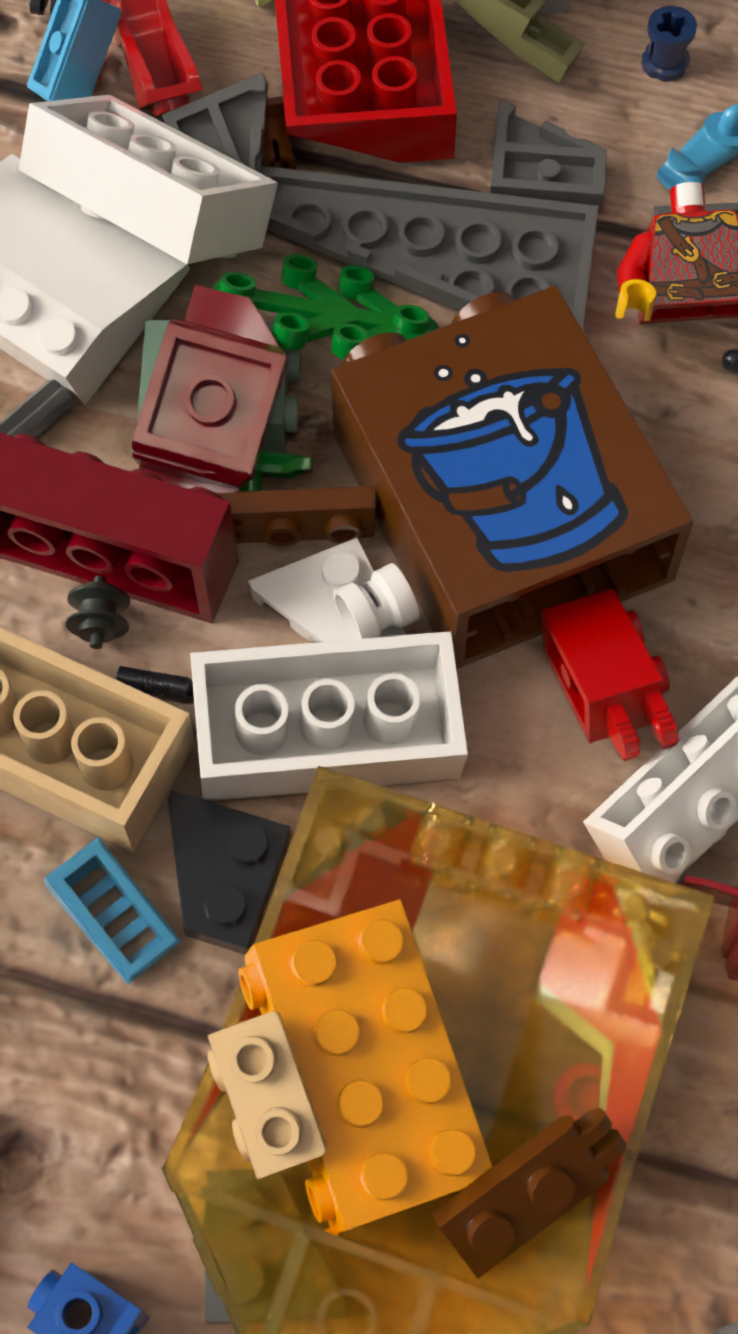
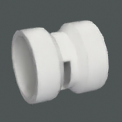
[333,563,420,639]

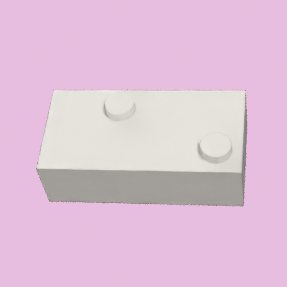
[19,95,278,264]
[190,631,468,802]

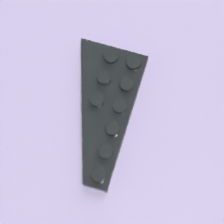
[261,166,598,331]

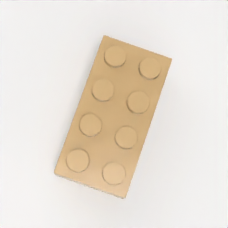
[0,627,196,853]

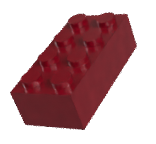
[0,432,239,624]

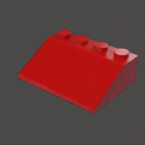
[274,0,457,163]

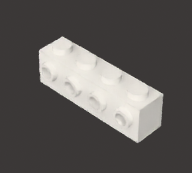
[583,676,738,898]

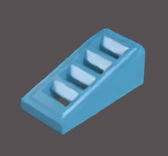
[43,836,181,985]

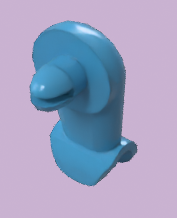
[656,105,738,190]

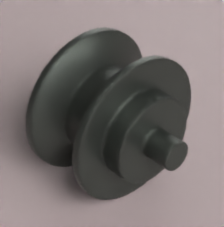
[66,576,130,649]

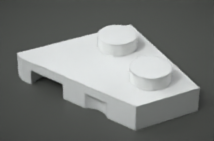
[248,538,406,642]

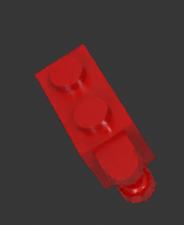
[542,589,679,762]

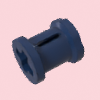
[641,6,697,82]

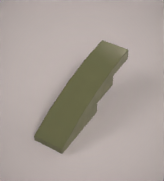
[455,0,585,83]

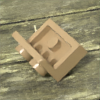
[207,1011,327,1179]

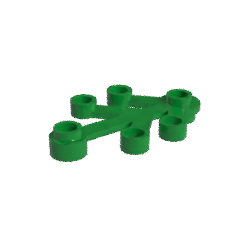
[213,254,439,360]

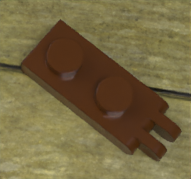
[431,1108,627,1279]

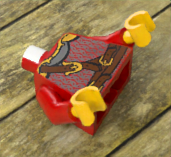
[615,182,738,324]

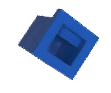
[27,1262,150,1334]

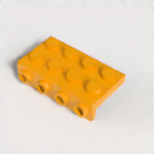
[239,899,493,1234]

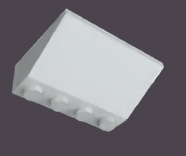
[0,154,190,405]

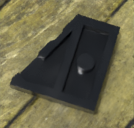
[168,790,291,955]

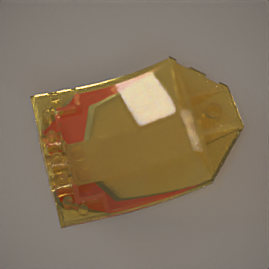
[161,766,715,1334]

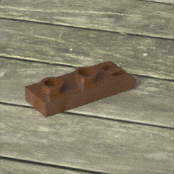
[217,486,374,546]

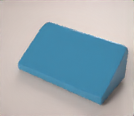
[27,0,121,101]

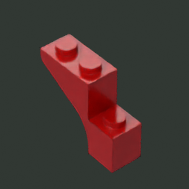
[105,0,203,116]

